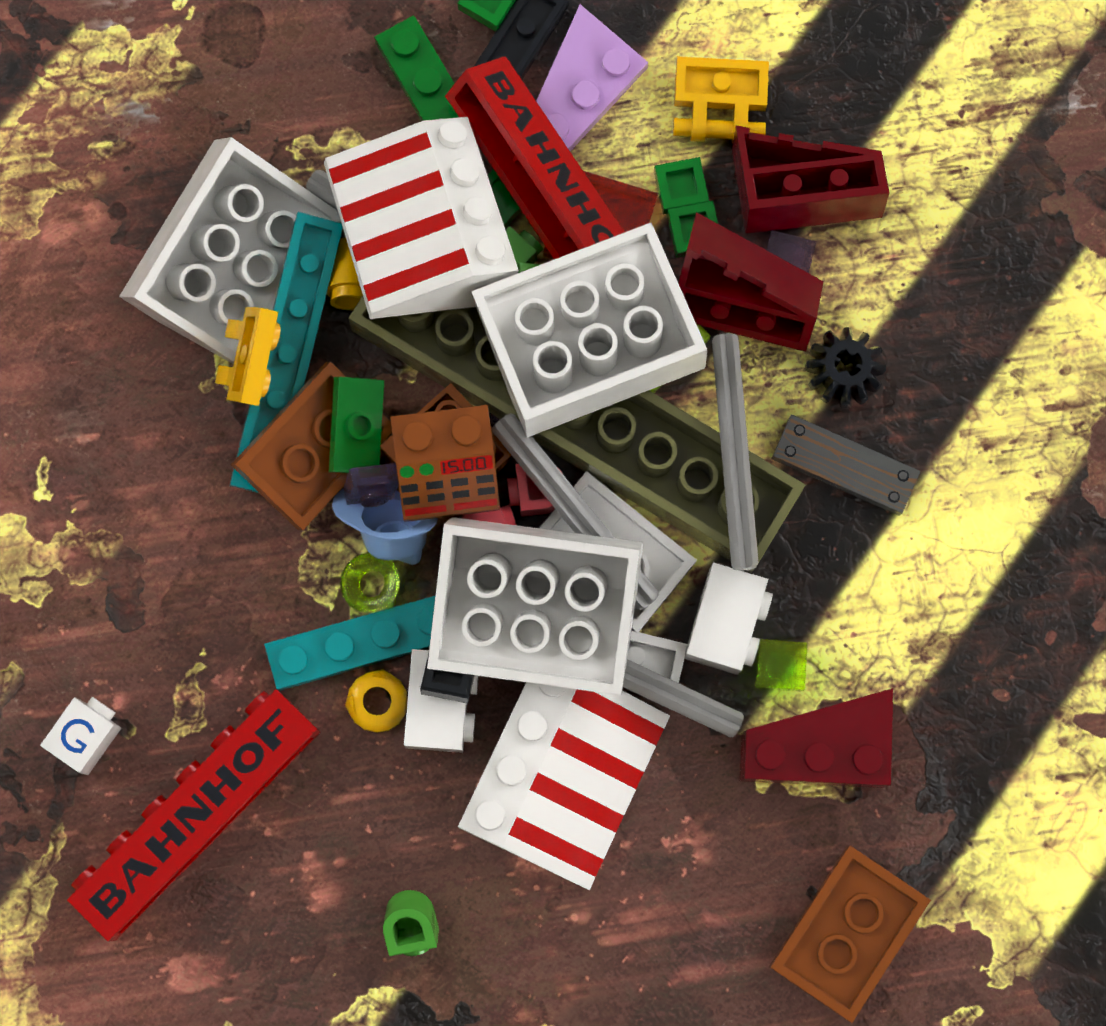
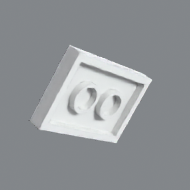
[539,471,697,633]

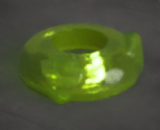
[340,552,401,614]

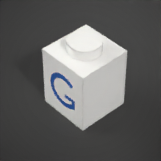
[40,697,121,775]

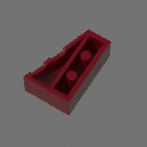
[732,125,890,234]
[678,212,824,352]
[740,688,893,788]

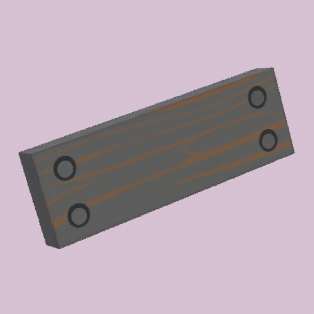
[771,414,920,516]

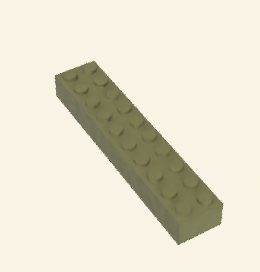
[348,296,806,573]

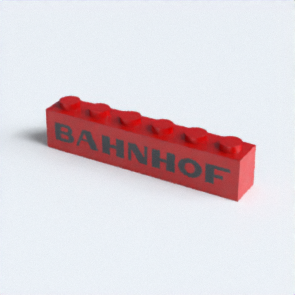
[445,56,625,259]
[67,689,321,942]

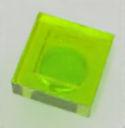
[755,639,808,692]

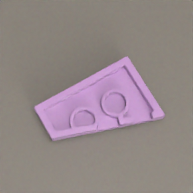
[536,4,648,151]

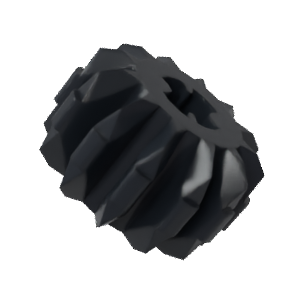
[805,327,886,408]

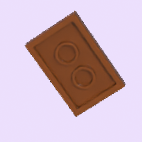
[231,361,392,530]
[769,845,931,1023]

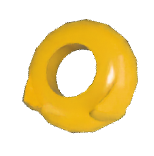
[345,669,408,733]

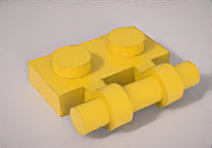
[673,56,769,144]

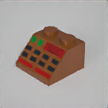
[390,405,500,522]

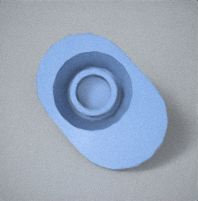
[332,483,438,565]

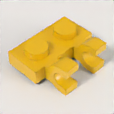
[215,307,280,406]

